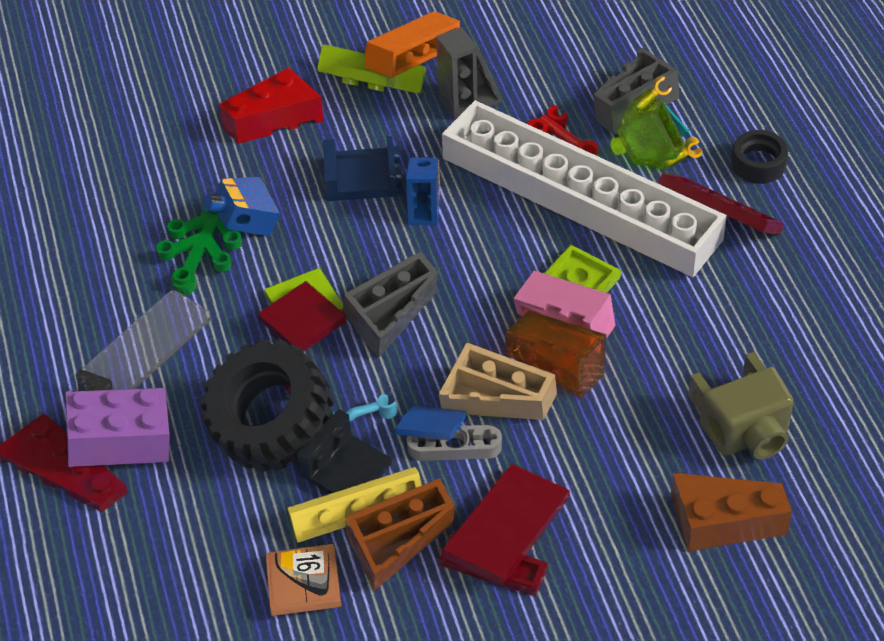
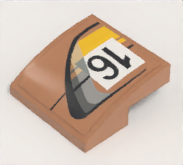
[266,544,341,616]

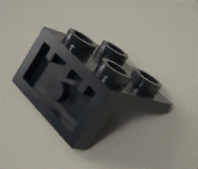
[297,409,392,494]

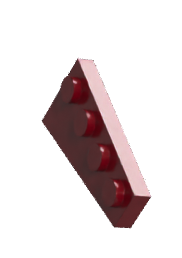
[0,413,128,512]

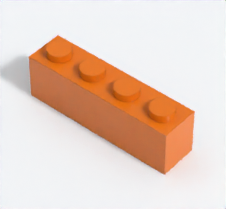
[365,11,460,78]

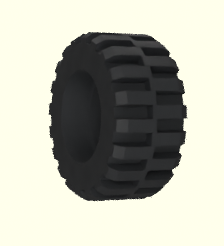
[201,340,334,472]

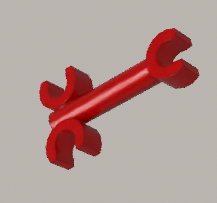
[527,105,598,156]

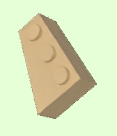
[438,343,557,420]

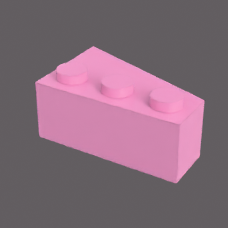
[514,271,616,354]

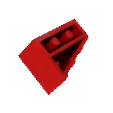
[219,67,324,144]

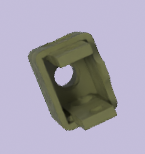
[689,352,794,460]

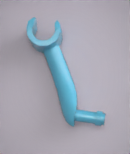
[333,394,397,422]

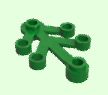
[156,209,242,295]

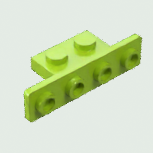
[317,45,426,94]

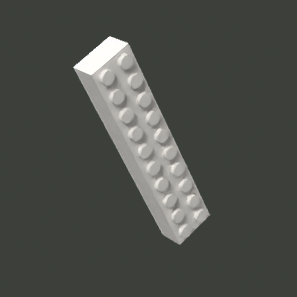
[442,100,727,277]

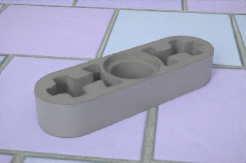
[407,425,502,461]

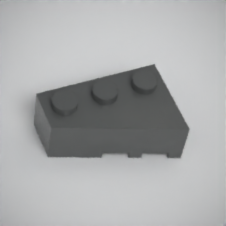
[436,27,503,120]
[593,47,680,134]
[343,252,438,358]

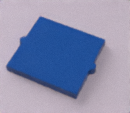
[395,405,466,441]

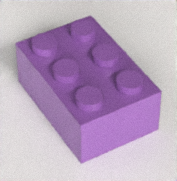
[66,388,170,467]

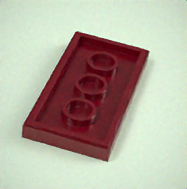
[658,173,784,234]
[442,464,570,586]

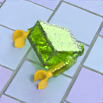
[611,76,703,170]

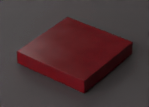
[258,281,347,352]

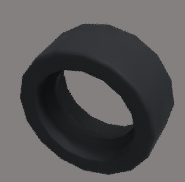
[731,130,788,184]

